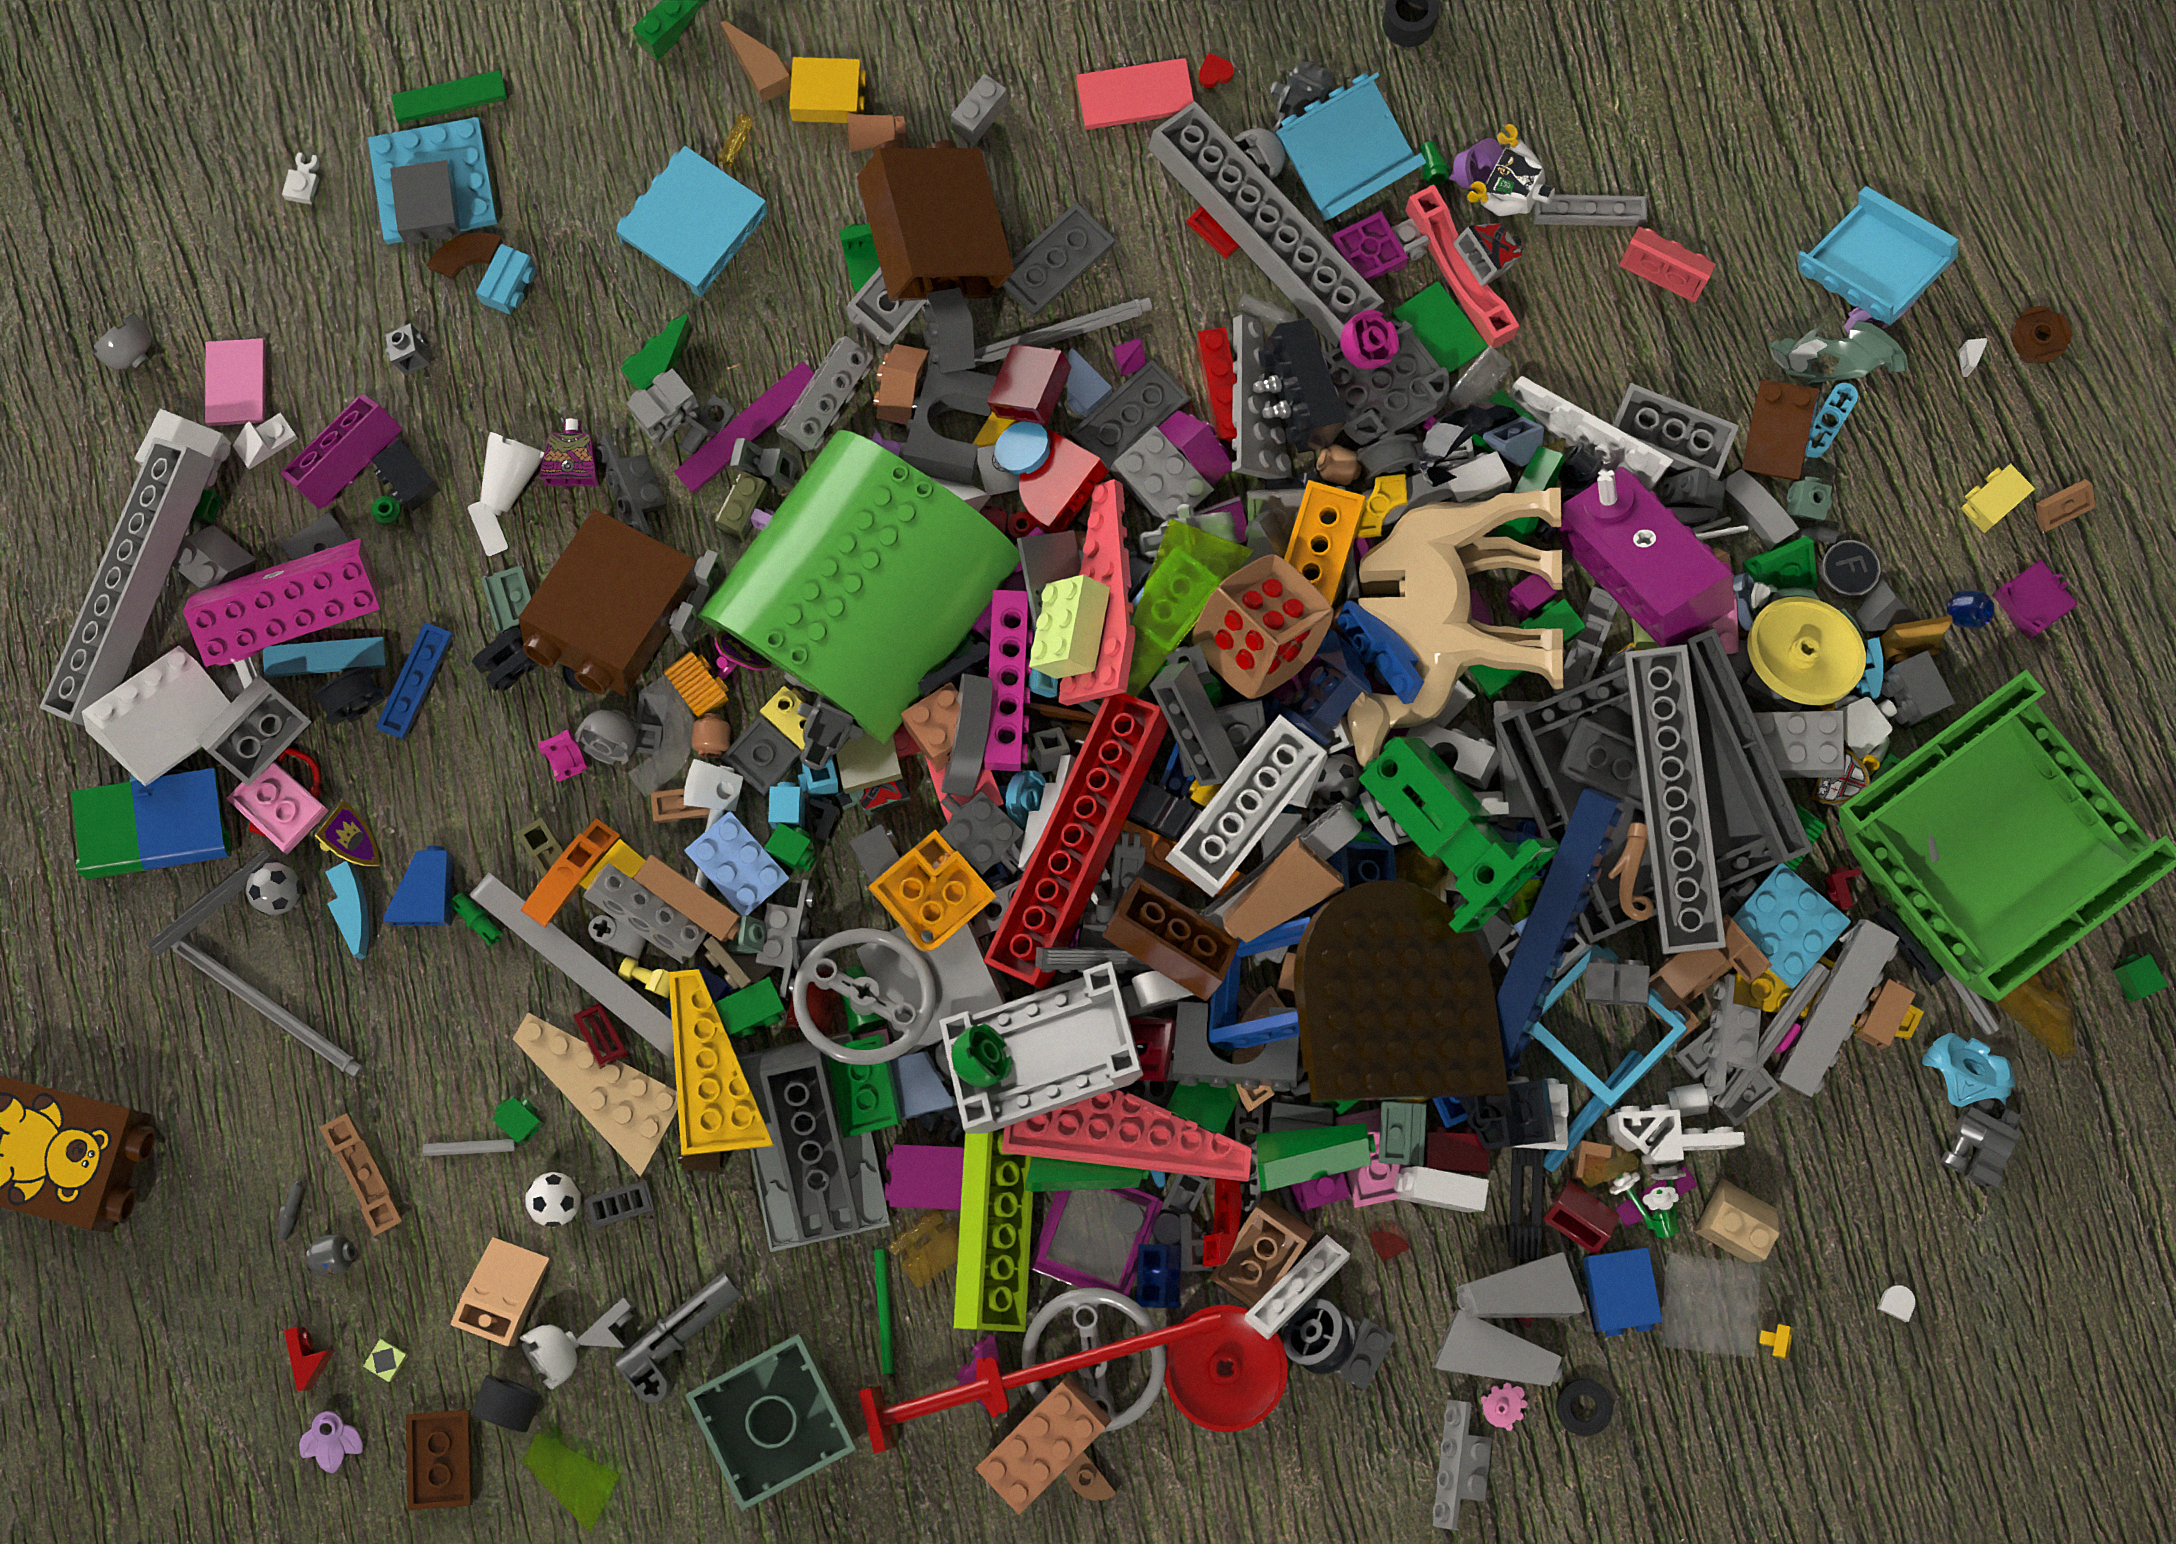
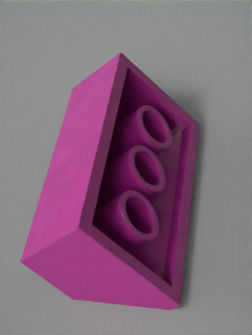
[279,393,402,510]

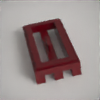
[573,1002,627,1069]

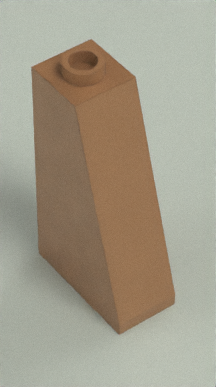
[1223,837,1345,943]
[633,855,742,943]

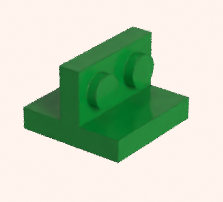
[1742,536,1818,590]

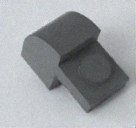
[730,438,799,486]
[1022,722,1070,774]

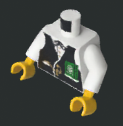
[1467,124,1555,217]

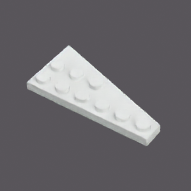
[1508,376,1673,492]

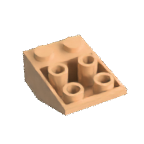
[450,1237,550,1347]

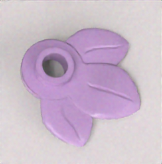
[299,1411,363,1473]

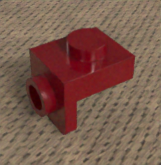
[1824,866,1861,912]

